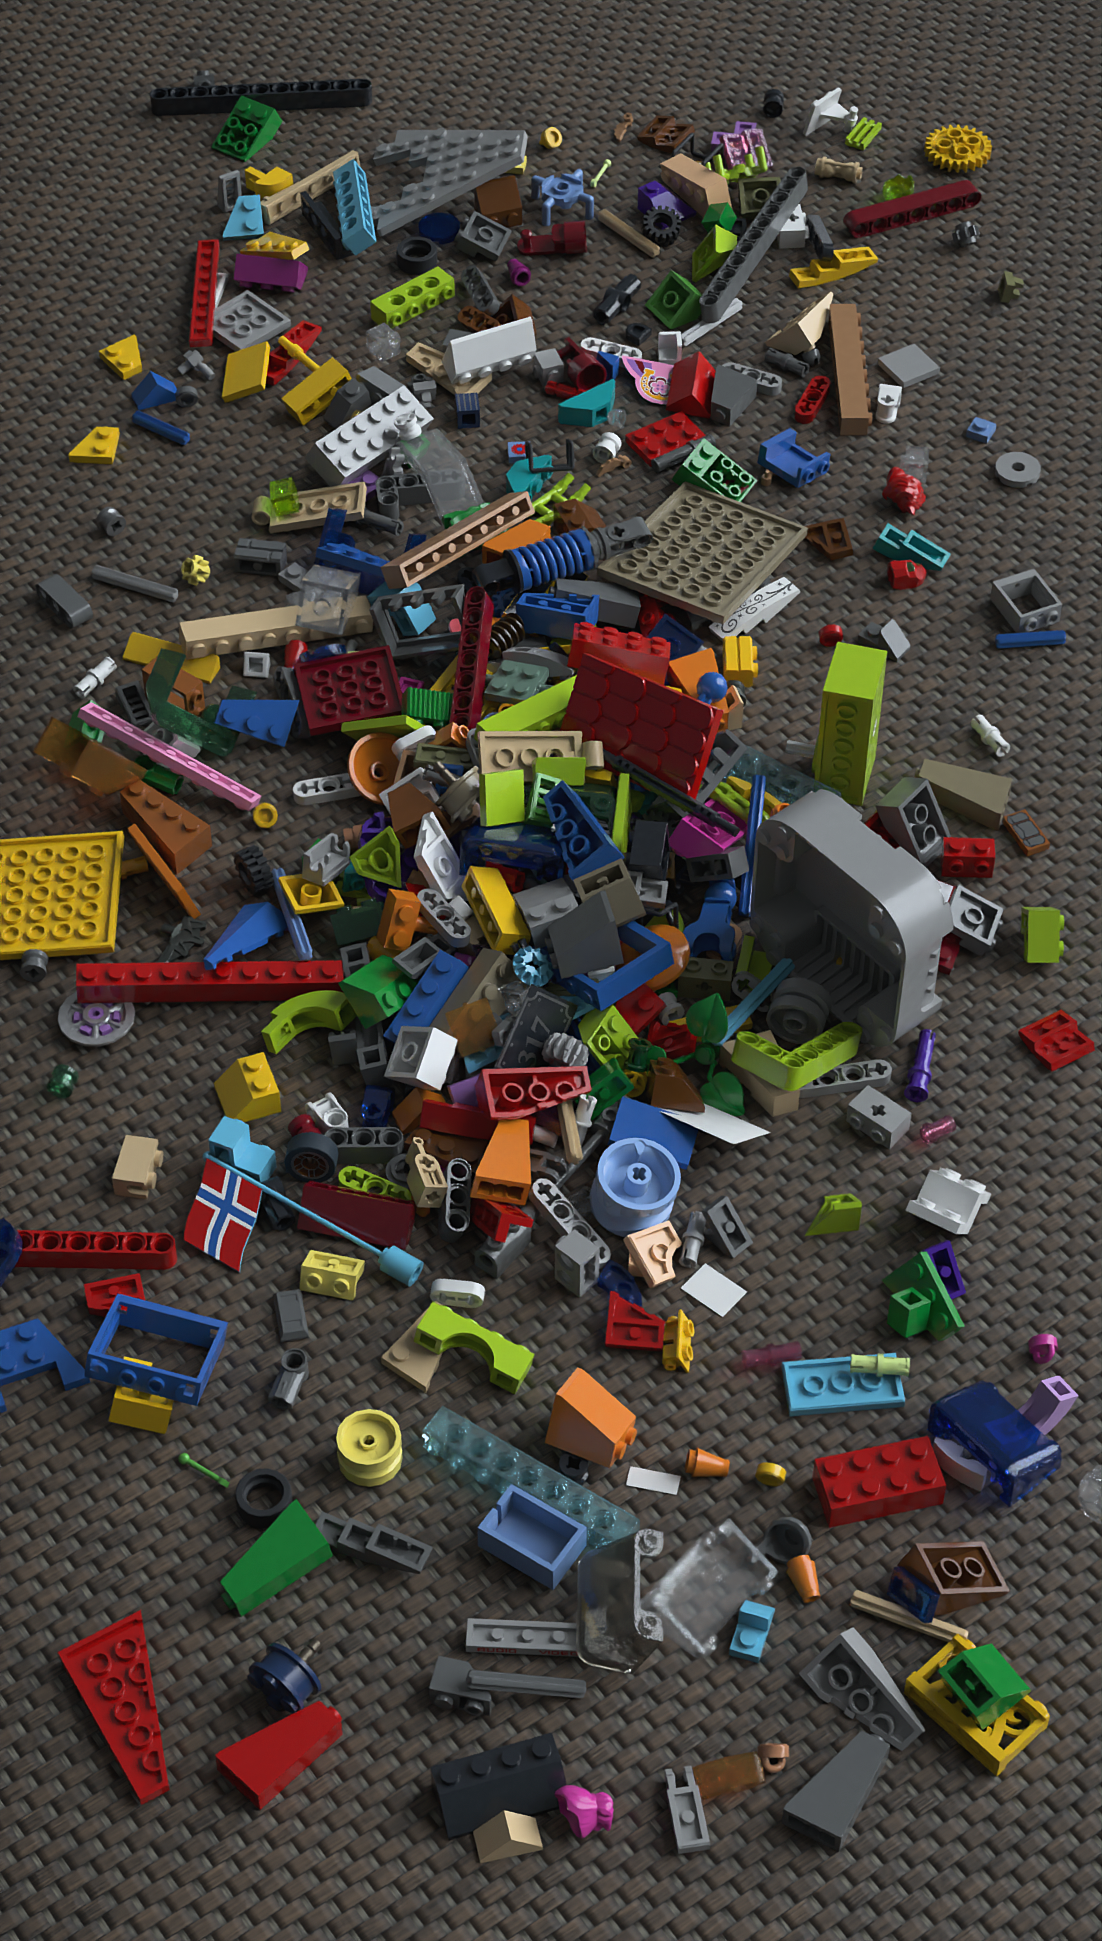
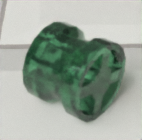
[46,1064,79,1098]

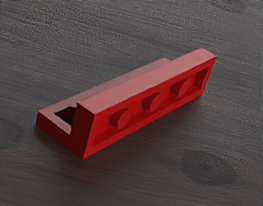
[470,1197,534,1243]

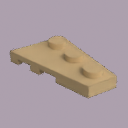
[381,1301,443,1393]

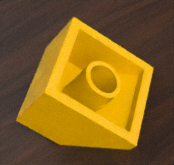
[214,1052,281,1122]

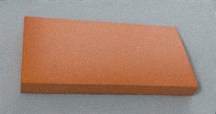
[128,823,201,919]

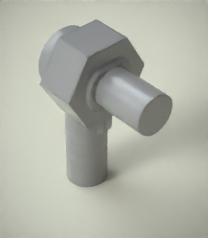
[177,349,215,380]

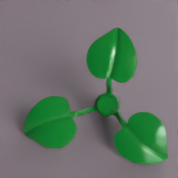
[637,993,745,1117]

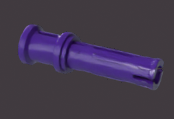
[904,1029,936,1102]

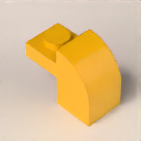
[245,166,293,201]

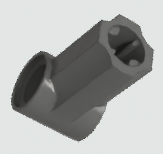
[268,1348,309,1411]

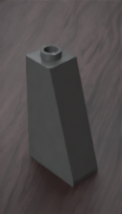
[548,579,641,628]
[782,1731,890,1852]

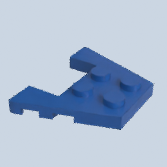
[0,1318,90,1413]

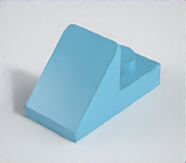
[729,1600,775,1663]

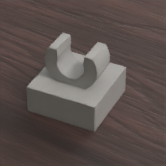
[412,380,436,409]

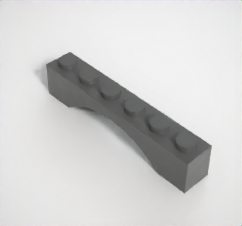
[340,942,394,1089]

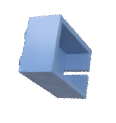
[478,1484,587,1590]

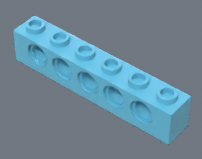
[333,159,376,256]

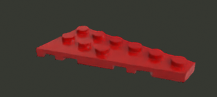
[58,1610,170,1805]

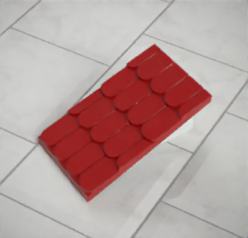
[560,653,724,800]

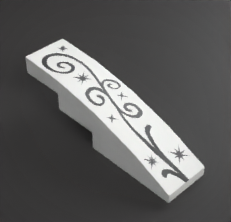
[709,577,800,642]

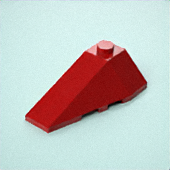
[474,1066,592,1120]

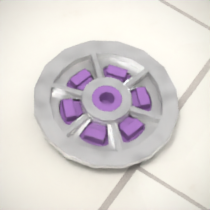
[58,991,135,1047]

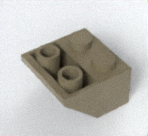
[573,858,647,928]

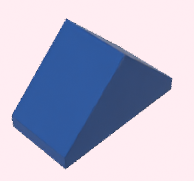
[131,371,177,410]

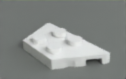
[414,811,468,902]

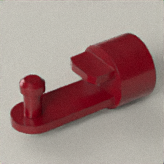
[517,221,587,256]
[556,337,607,391]

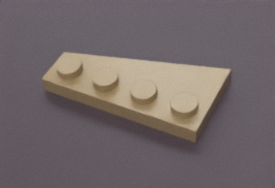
[406,342,492,395]

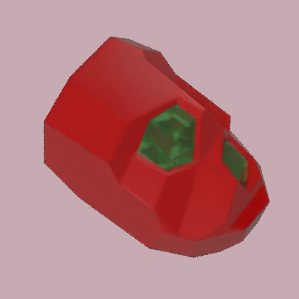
[887,560,926,590]

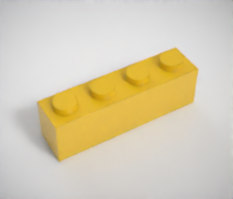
[461,866,531,955]

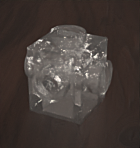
[366,323,401,362]

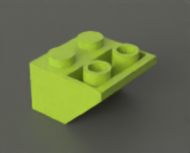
[578,1005,638,1071]

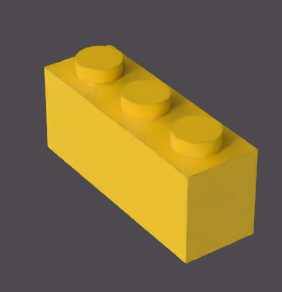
[281,357,352,426]

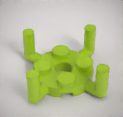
[705,146,768,185]

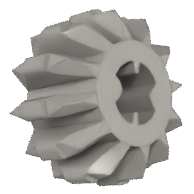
[541,1033,589,1067]

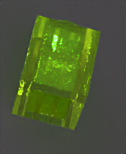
[270,477,299,517]

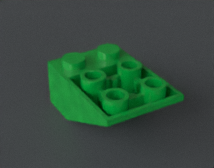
[211,96,283,162]
[671,438,758,502]

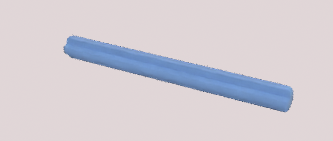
[271,868,313,961]

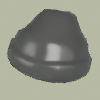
[749,1517,812,1564]

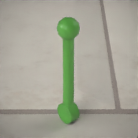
[178,1453,230,1488]

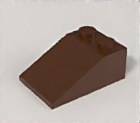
[897,1541,1009,1616]

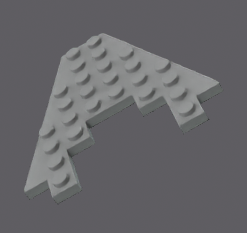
[371,128,528,237]

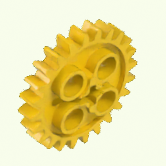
[924,124,992,173]

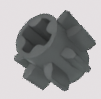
[952,221,980,247]

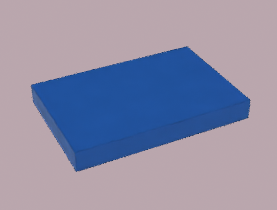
[607,1096,698,1170]

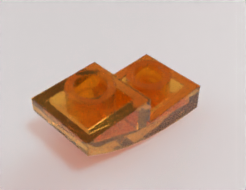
[692,1751,766,1800]

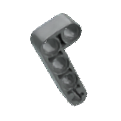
[375,469,465,520]

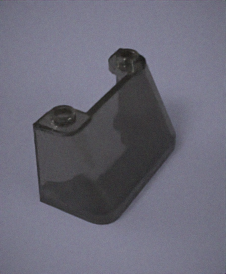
[576,1529,663,1675]

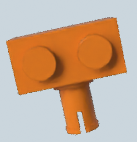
[376,888,438,951]

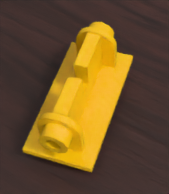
[662,1309,694,1373]

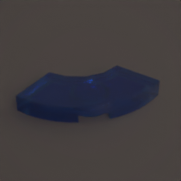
[597,1259,642,1307]

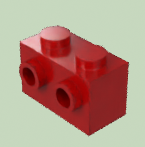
[940,837,996,878]

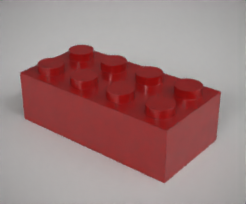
[567,622,670,685]
[812,1436,946,1528]

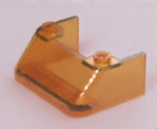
[33,717,148,797]

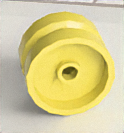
[336,1409,403,1487]

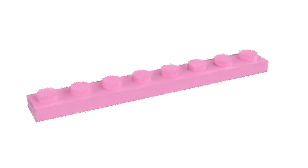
[77,702,262,811]

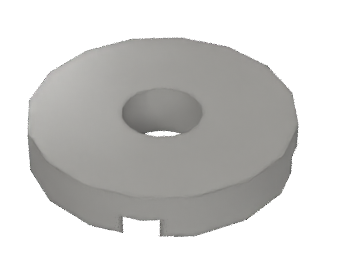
[995,452,1041,488]

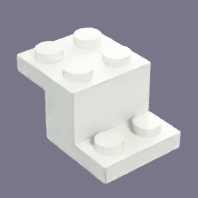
[906,1167,991,1234]

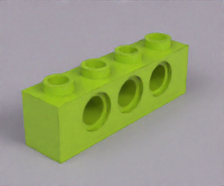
[370,267,455,331]

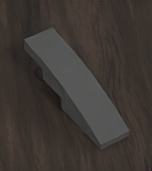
[315,1511,433,1574]

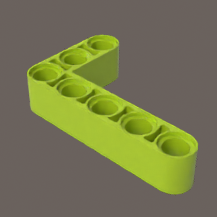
[731,1022,863,1091]

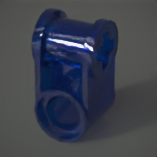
[361,1085,395,1127]

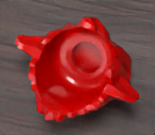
[882,467,926,516]

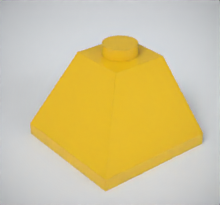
[278,874,344,914]

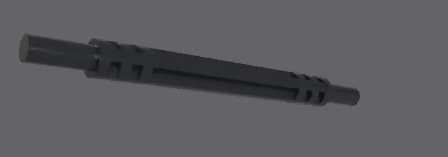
[603,749,740,837]

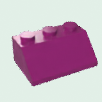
[233,254,308,293]

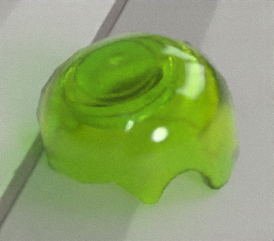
[882,174,915,201]

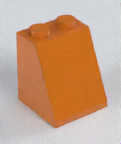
[482,519,550,564]
[545,1367,637,1468]

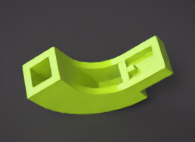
[261,990,357,1054]

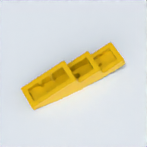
[789,247,878,288]

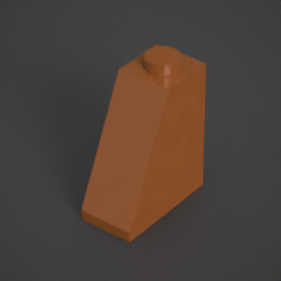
[387,782,451,849]

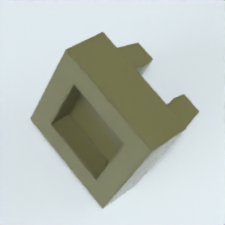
[998,271,1024,303]

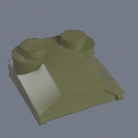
[738,177,781,221]

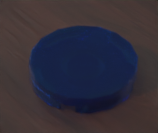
[419,212,460,244]
[299,644,347,663]

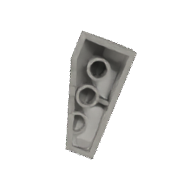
[799,1627,925,1751]

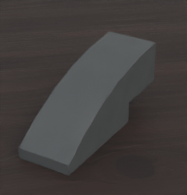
[391,933,457,979]

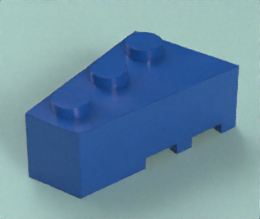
[516,593,599,641]

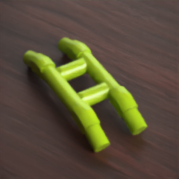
[529,473,591,526]
[699,782,770,825]

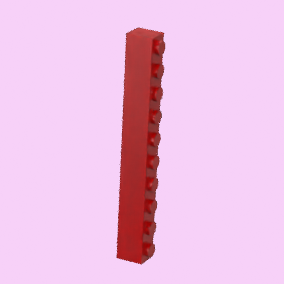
[76,960,343,1003]

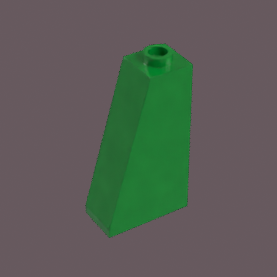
[220,1499,333,1617]

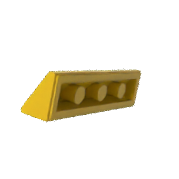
[123,632,220,684]

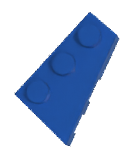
[213,700,300,747]

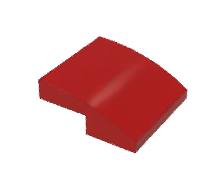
[1018,1010,1095,1072]

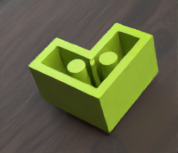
[1021,907,1064,963]

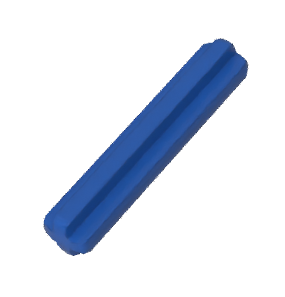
[132,410,190,445]
[995,630,1066,649]

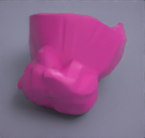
[554,1785,614,1839]

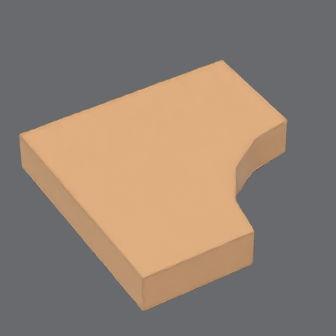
[623,1221,682,1288]

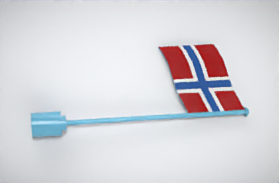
[184,1151,424,1287]

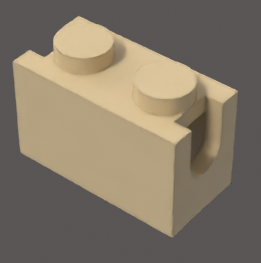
[112,1135,163,1199]

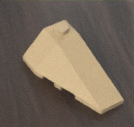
[765,292,833,355]

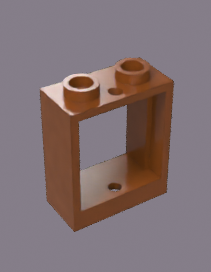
[142,656,206,727]

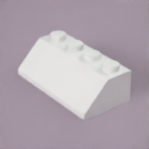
[442,317,536,384]

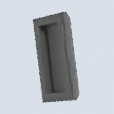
[273,1289,309,1342]

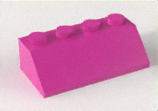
[669,799,747,858]

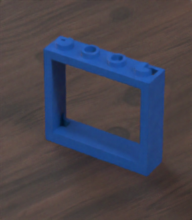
[531,921,674,1011]
[84,1293,228,1406]

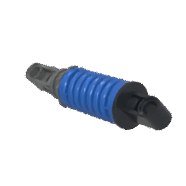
[471,516,653,596]

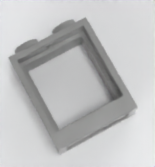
[990,569,1062,633]

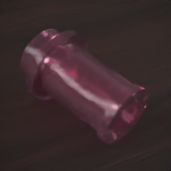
[920,1115,956,1143]

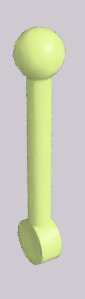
[590,159,611,188]

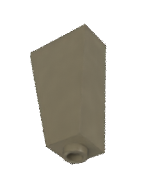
[914,759,1012,831]

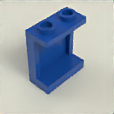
[757,428,831,488]

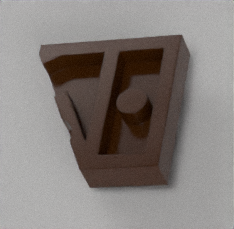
[805,517,853,560]

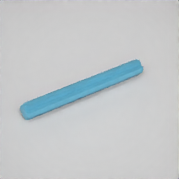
[712,958,795,1046]

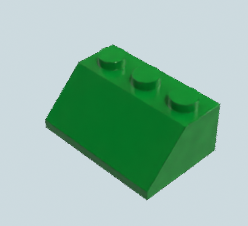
[338,955,421,1029]

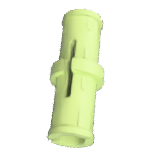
[850,1353,910,1377]

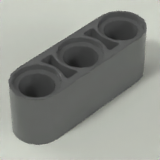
[35,574,93,629]
[324,1127,404,1164]
[438,1158,472,1243]

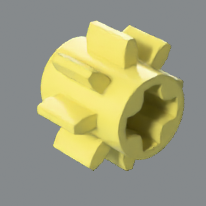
[181,555,210,586]

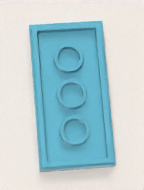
[781,1353,905,1416]

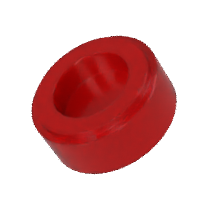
[818,624,843,647]

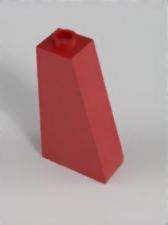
[215,1700,343,1810]

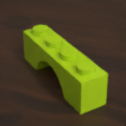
[413,1302,535,1394]

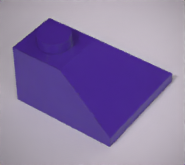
[637,181,696,230]

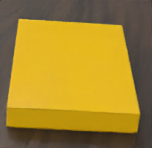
[222,341,270,403]

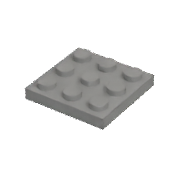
[213,290,291,352]

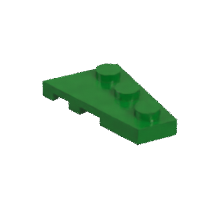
[882,1252,965,1341]

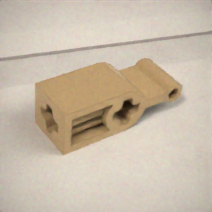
[405,1137,448,1208]

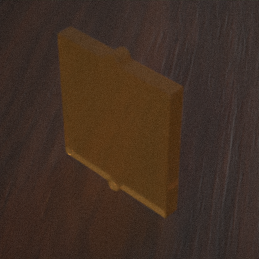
[444,997,497,1058]

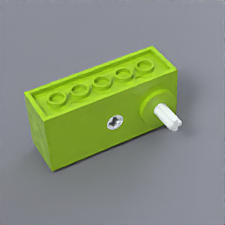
[785,642,887,806]

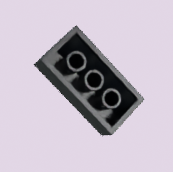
[430,1733,567,1841]

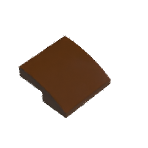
[637,115,695,153]

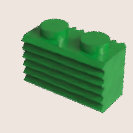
[401,687,453,730]

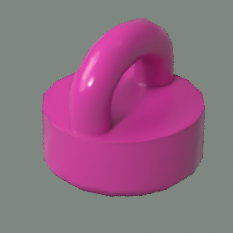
[1028,1334,1058,1364]

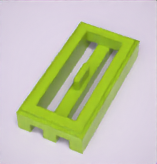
[845,117,882,150]

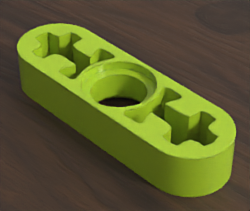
[338,1166,411,1200]

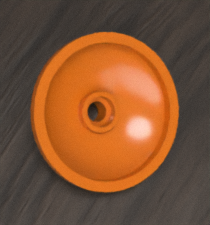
[347,732,400,805]
[615,924,690,991]

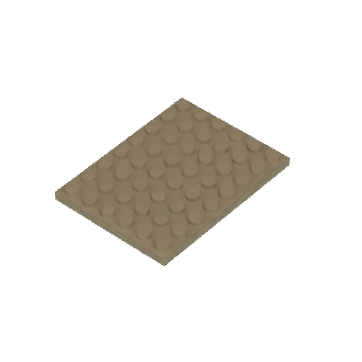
[597,482,808,624]

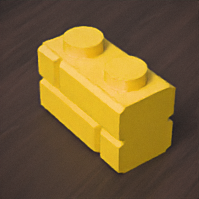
[722,636,758,687]

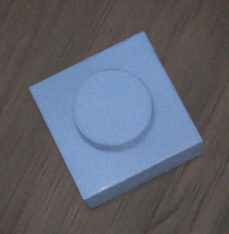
[966,417,996,444]

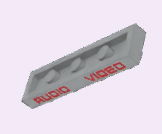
[466,1618,590,1657]

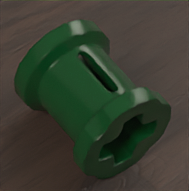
[624,1038,653,1072]

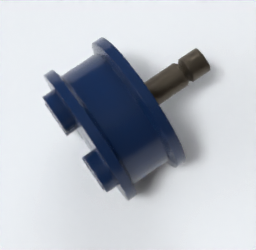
[247,1638,322,1714]

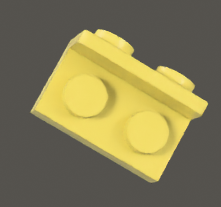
[300,1250,365,1300]

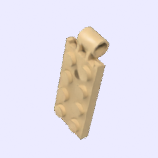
[252,481,367,533]
[477,731,604,783]

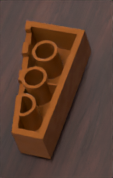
[120,778,212,875]

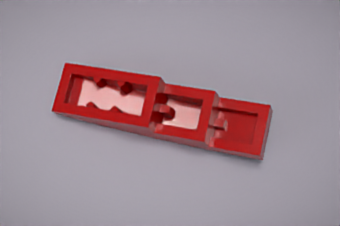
[266,320,322,386]
[419,1099,536,1144]

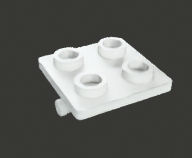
[803,87,858,136]

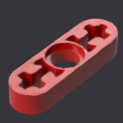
[794,376,831,424]

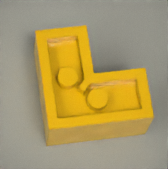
[108,1356,174,1434]

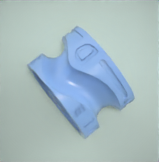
[589,1138,681,1237]

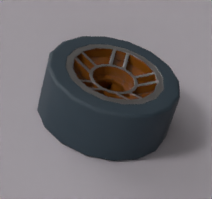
[284,1132,339,1183]

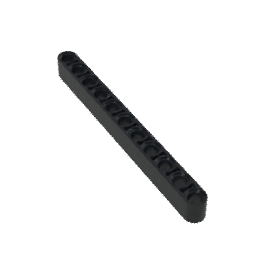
[150,79,373,116]

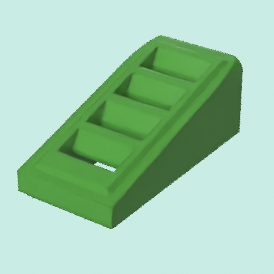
[523,772,561,832]

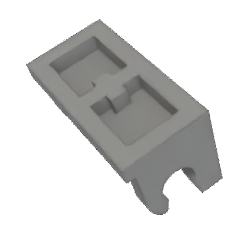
[302,833,351,887]

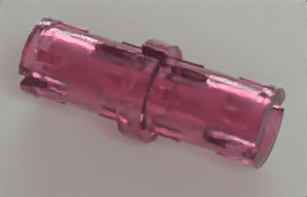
[741,1341,802,1369]

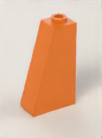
[667,648,729,733]
[470,1119,531,1205]

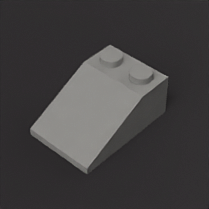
[513,878,578,949]

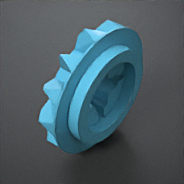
[513,945,554,987]

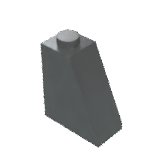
[710,365,757,427]

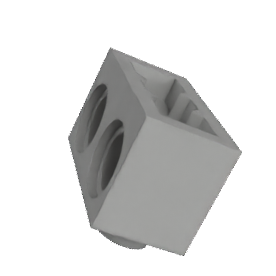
[555,1229,600,1298]

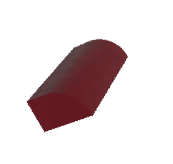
[297,1181,417,1250]

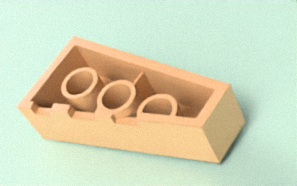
[660,153,732,218]

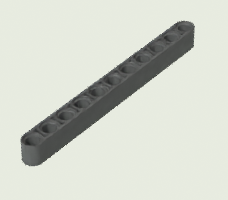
[699,166,808,323]

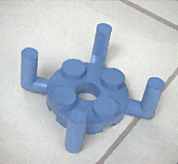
[531,169,594,226]

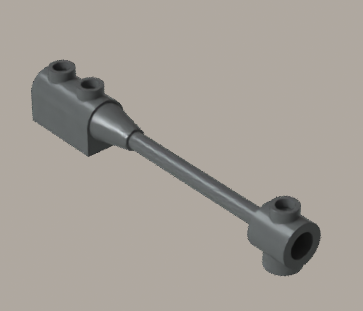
[475,1106,618,1279]

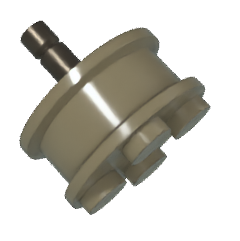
[432,761,480,823]

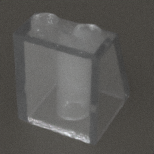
[295,565,361,635]

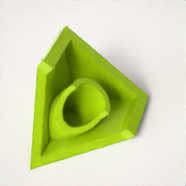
[349,826,401,888]
[804,1193,862,1236]

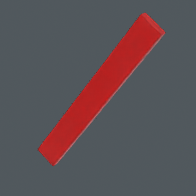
[189,239,220,347]

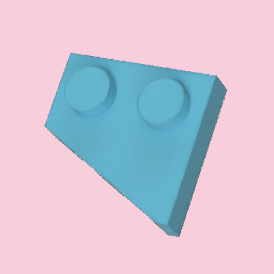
[223,195,264,241]

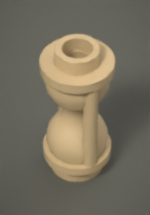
[815,157,863,183]

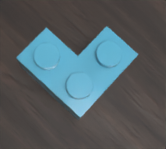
[367,581,436,636]
[208,1116,277,1183]

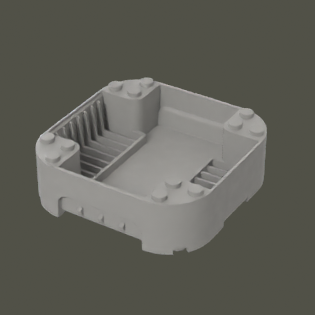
[749,789,954,1047]

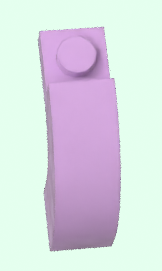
[978,1376,1079,1457]

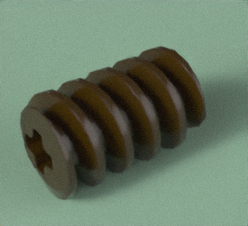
[488,613,525,660]

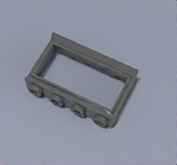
[369,584,465,660]
[646,729,748,822]

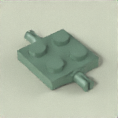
[484,659,553,705]

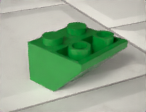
[938,1643,1031,1730]

